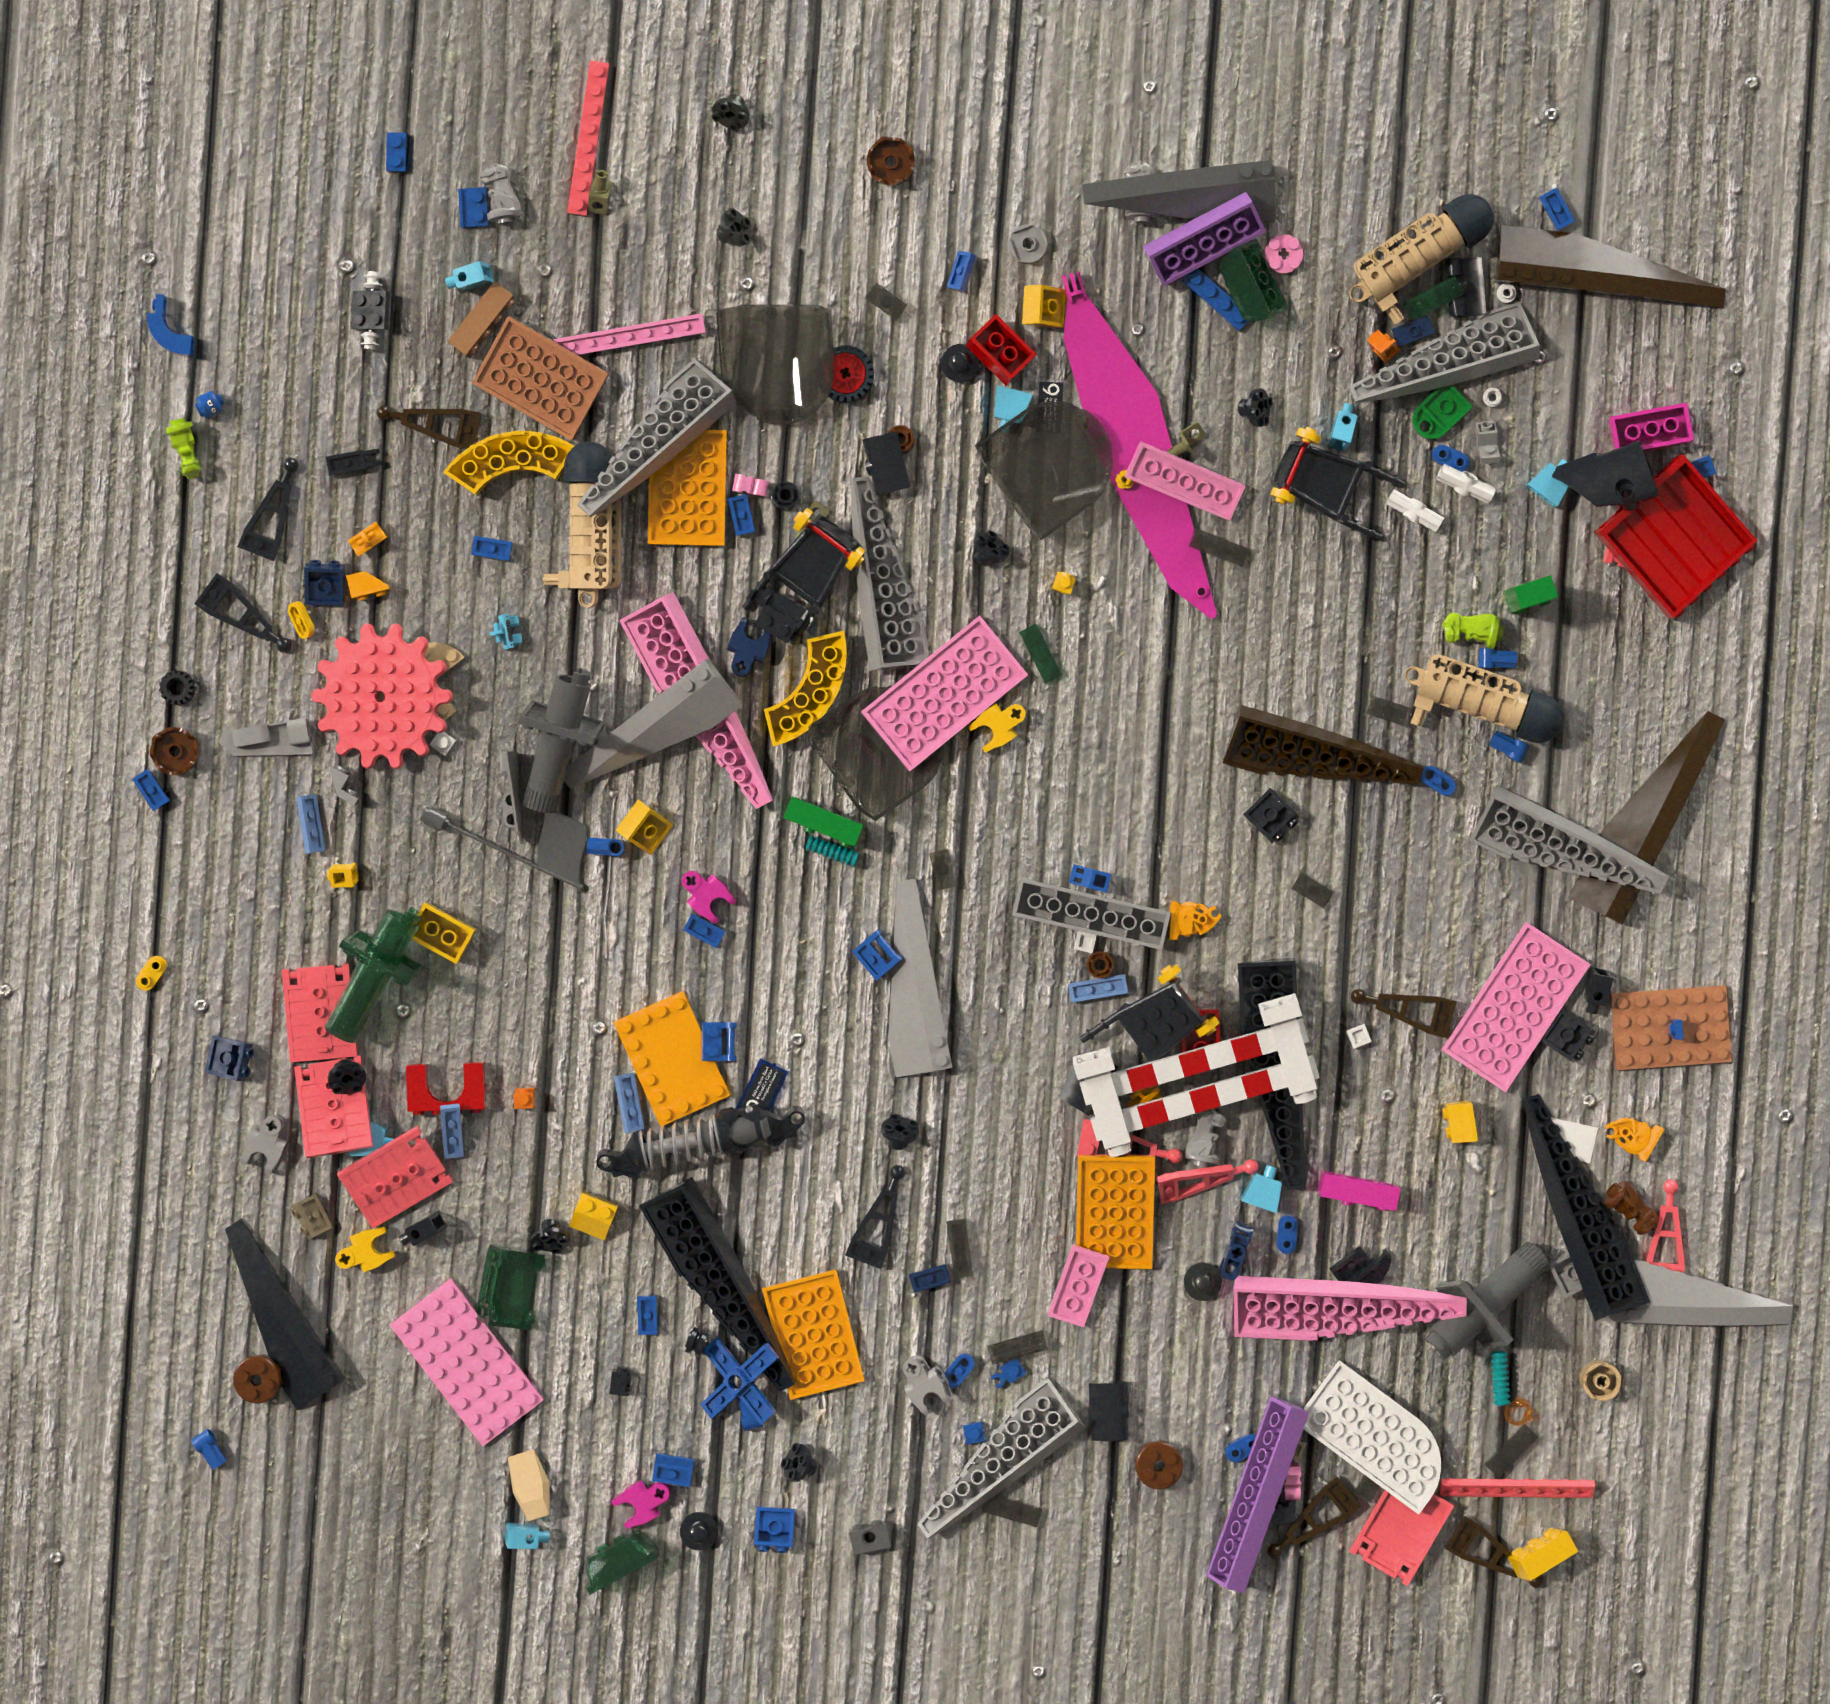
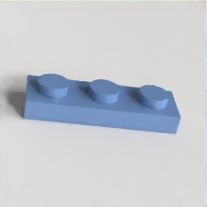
[296,794,326,854]
[1068,974,1128,1003]
[614,1073,645,1133]
[440,1104,464,1159]

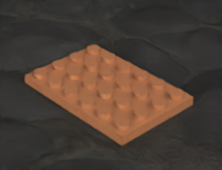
[472,316,609,441]
[1610,985,1732,1070]

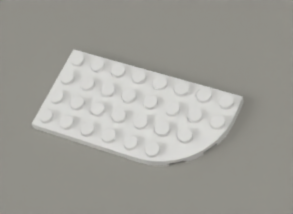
[1303,1360,1441,1515]

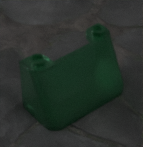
[476,1244,545,1330]

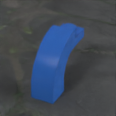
[147,294,195,357]

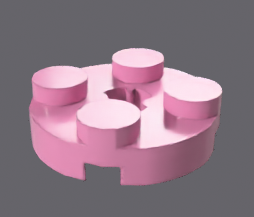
[1264,235,1303,274]

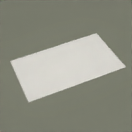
[1551,1118,1598,1163]

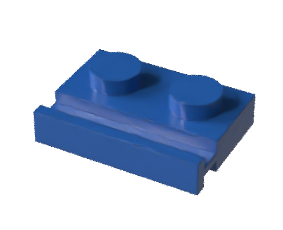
[458,187,489,228]
[652,1453,694,1487]

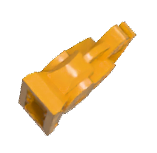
[1167,900,1221,940]
[1605,1117,1665,1162]

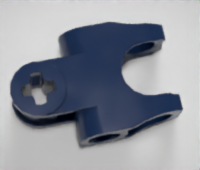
[727,617,771,677]
[1219,1221,1254,1281]

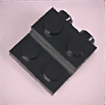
[1243,788,1299,844]
[1540,1009,1595,1063]

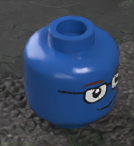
[195,391,224,419]

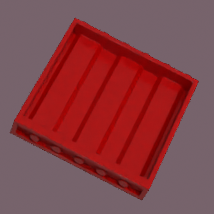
[1594,454,1757,618]

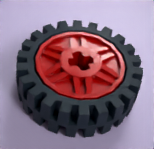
[817,345,874,403]

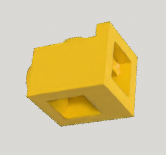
[1052,572,1076,596]
[327,863,358,888]

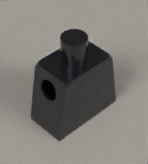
[1584,966,1614,1014]
[399,1210,447,1246]

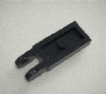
[326,449,382,476]

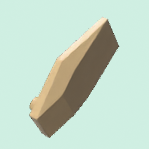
[508,1449,550,1521]

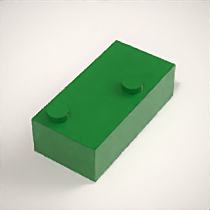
[1503,575,1558,615]
[783,796,864,848]

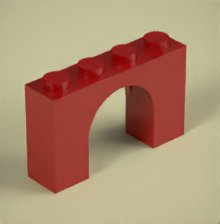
[406,1062,486,1115]

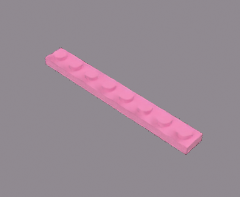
[552,313,706,355]

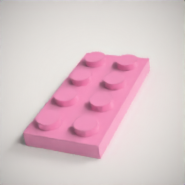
[1047,1244,1109,1327]

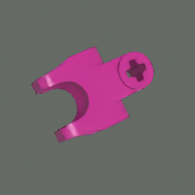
[682,871,737,924]
[611,1480,671,1529]

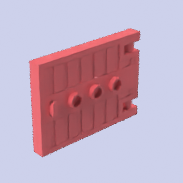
[282,964,358,1062]
[294,1056,373,1159]
[337,1126,453,1229]
[1349,1489,1454,1586]

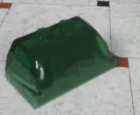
[1219,239,1290,322]
[585,1530,660,1595]

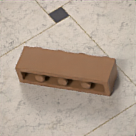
[448,281,515,357]

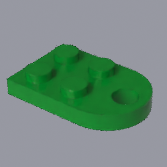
[1412,385,1473,439]

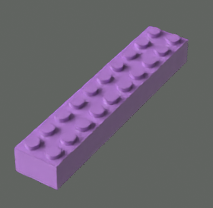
[1206,1396,1309,1593]

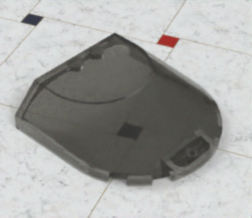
[716,305,834,425]
[975,401,1113,540]
[808,686,944,821]

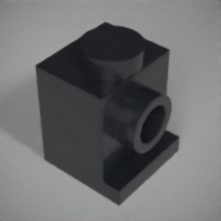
[609,1366,631,1396]
[1270,1500,1296,1526]

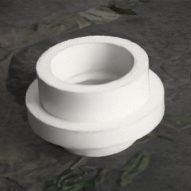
[1497,283,1516,303]
[1483,388,1502,407]

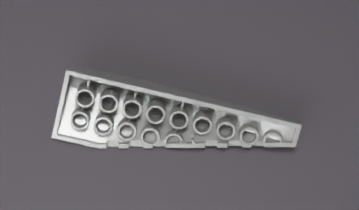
[1349,302,1540,403]
[577,358,737,518]
[851,477,929,671]
[564,659,743,789]
[1469,786,1669,894]
[889,878,952,1077]
[1602,1260,1793,1326]
[918,1378,1085,1540]

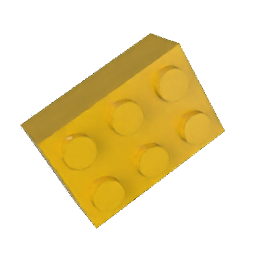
[406,902,477,964]
[1507,1528,1579,1581]

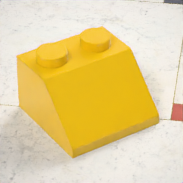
[1022,285,1067,328]
[616,799,673,855]
[1442,1100,1478,1143]
[569,1191,619,1241]

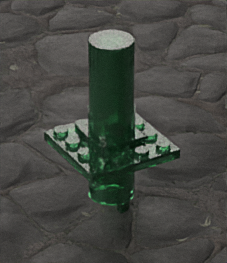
[324,907,425,1043]

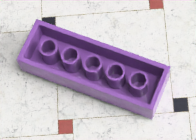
[1143,192,1266,286]

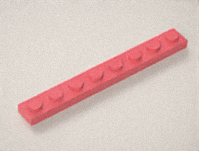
[567,60,610,217]
[1439,1478,1595,1498]

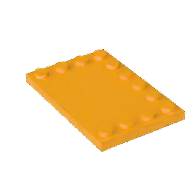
[648,430,727,546]
[613,991,730,1127]
[1076,1155,1155,1269]
[762,1269,865,1400]

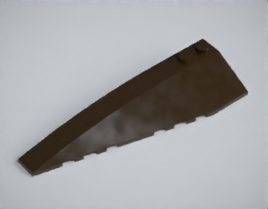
[1223,705,1424,785]

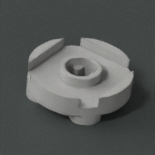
[1009,224,1047,264]

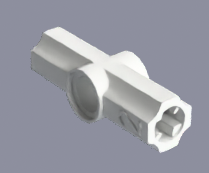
[1436,464,1496,504]
[1386,490,1444,532]

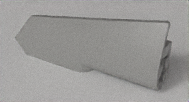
[218,717,313,756]
[499,751,523,844]

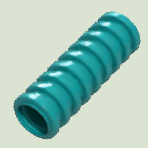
[806,835,859,868]
[1490,1351,1510,1406]

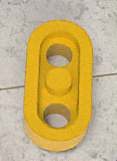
[288,601,315,639]
[136,956,167,991]

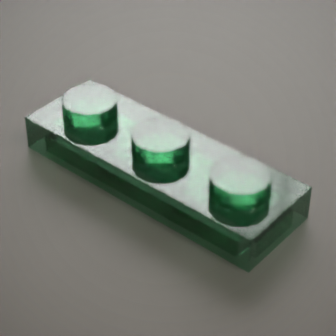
[1404,276,1465,321]
[1019,624,1062,683]

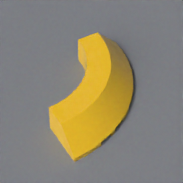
[443,431,574,496]
[764,631,847,747]

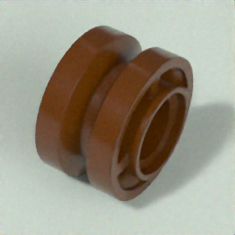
[888,425,915,454]
[1086,951,1114,978]

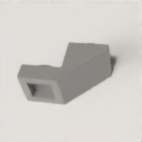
[1475,420,1500,464]
[330,765,360,805]

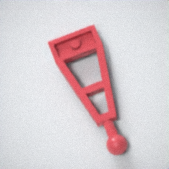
[1077,1119,1182,1164]
[1157,1159,1259,1205]
[1645,1179,1685,1273]

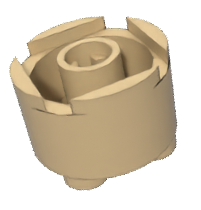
[1579,1359,1621,1401]

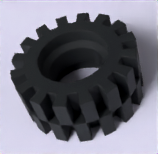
[159,670,196,705]

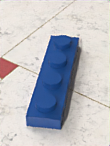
[1181,269,1252,331]

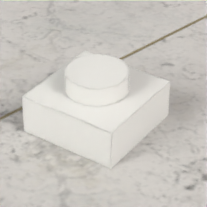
[429,732,457,756]
[1074,931,1097,953]
[1346,1024,1371,1049]

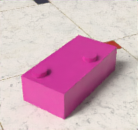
[1608,402,1694,452]
[1317,1170,1401,1211]

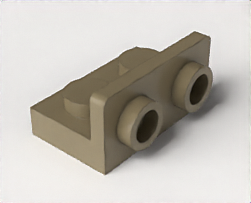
[291,1193,333,1239]

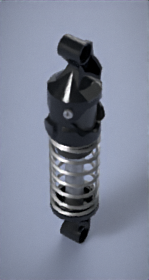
[596,1104,805,1178]

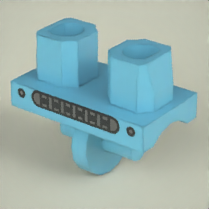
[489,613,522,650]

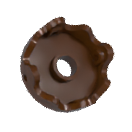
[867,136,915,186]
[150,727,199,775]
[233,1354,283,1404]
[1135,1440,1183,1490]

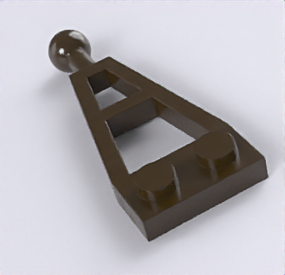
[376,405,482,449]
[1351,989,1457,1038]
[1267,1476,1362,1559]
[1444,1515,1544,1588]

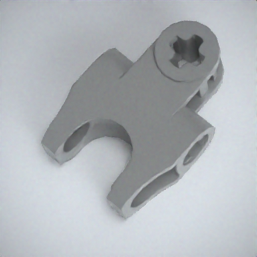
[241,1114,287,1175]
[903,1355,954,1416]

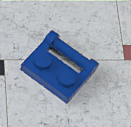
[852,929,903,981]
[701,1022,737,1061]

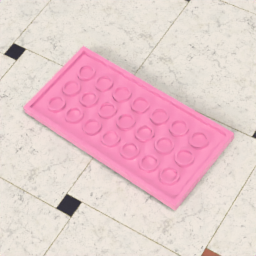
[861,615,1028,772]
[1441,922,1591,1092]
[390,1278,544,1447]

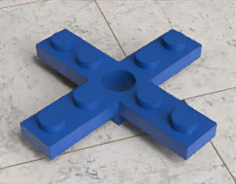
[700,1337,780,1425]

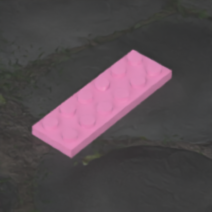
[1125,441,1246,521]

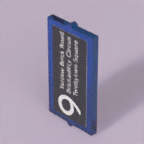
[736,1058,788,1111]

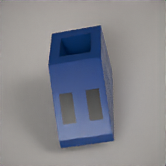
[1069,864,1112,893]

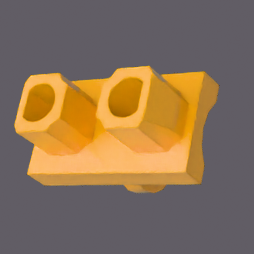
[348,522,387,557]
[1127,1086,1162,1107]

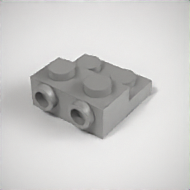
[1548,1248,1583,1298]

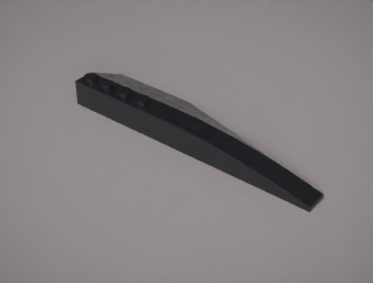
[1238,958,1306,1190]
[1523,1094,1650,1321]
[639,1177,796,1391]

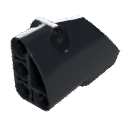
[1552,440,1659,511]

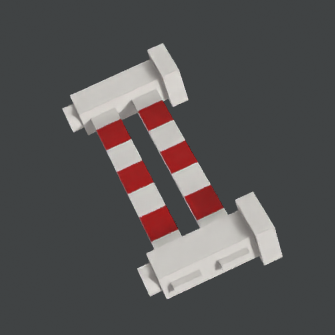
[1073,993,1320,1157]

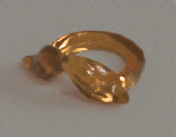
[1504,1396,1534,1426]

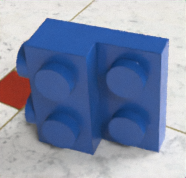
[754,1507,795,1553]

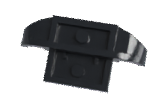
[747,589,818,643]
[1329,1246,1391,1284]

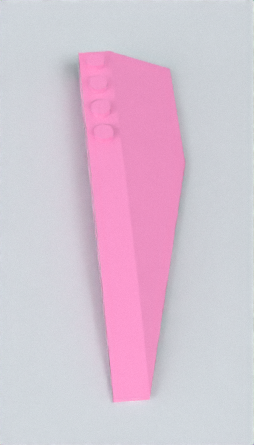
[619,592,773,809]
[1234,1276,1467,1341]

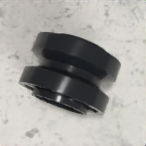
[771,481,799,511]
[685,1327,708,1357]

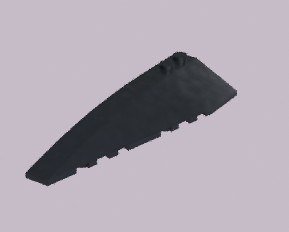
[225,1218,345,1410]

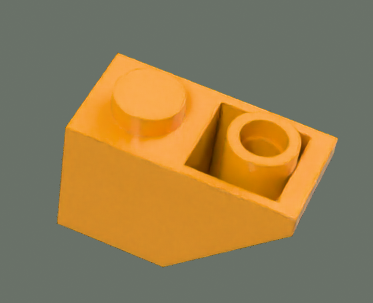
[346,571,391,601]

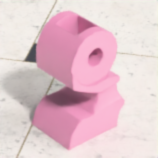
[732,474,770,497]
[1283,1463,1301,1500]

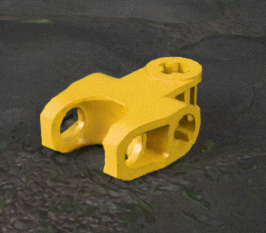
[968,704,1026,753]
[335,1226,396,1272]

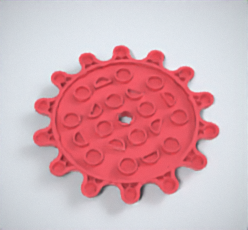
[311,624,453,769]

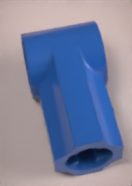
[1478,648,1517,669]
[1489,730,1530,764]
[587,837,626,856]
[738,1396,763,1432]
[191,1429,227,1470]

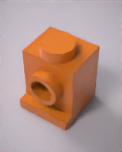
[1367,330,1400,363]
[513,1087,536,1109]

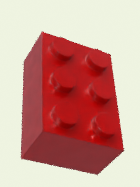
[965,314,1037,386]
[1180,1008,1220,1053]

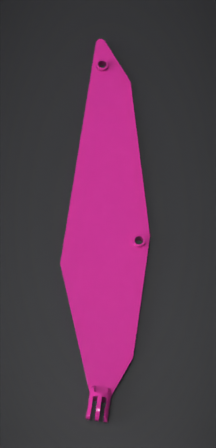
[1061,271,1217,619]

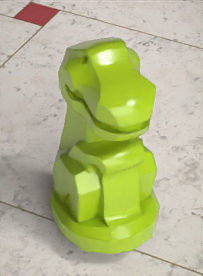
[165,418,201,479]
[1442,612,1504,649]

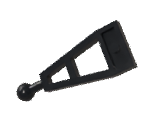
[237,457,299,561]
[194,573,292,653]
[845,1165,905,1269]

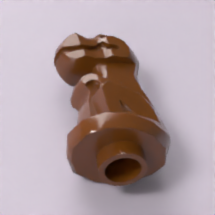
[1605,1181,1659,1235]

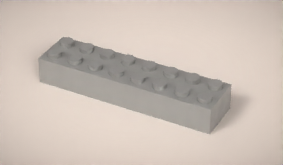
[1012,878,1171,950]

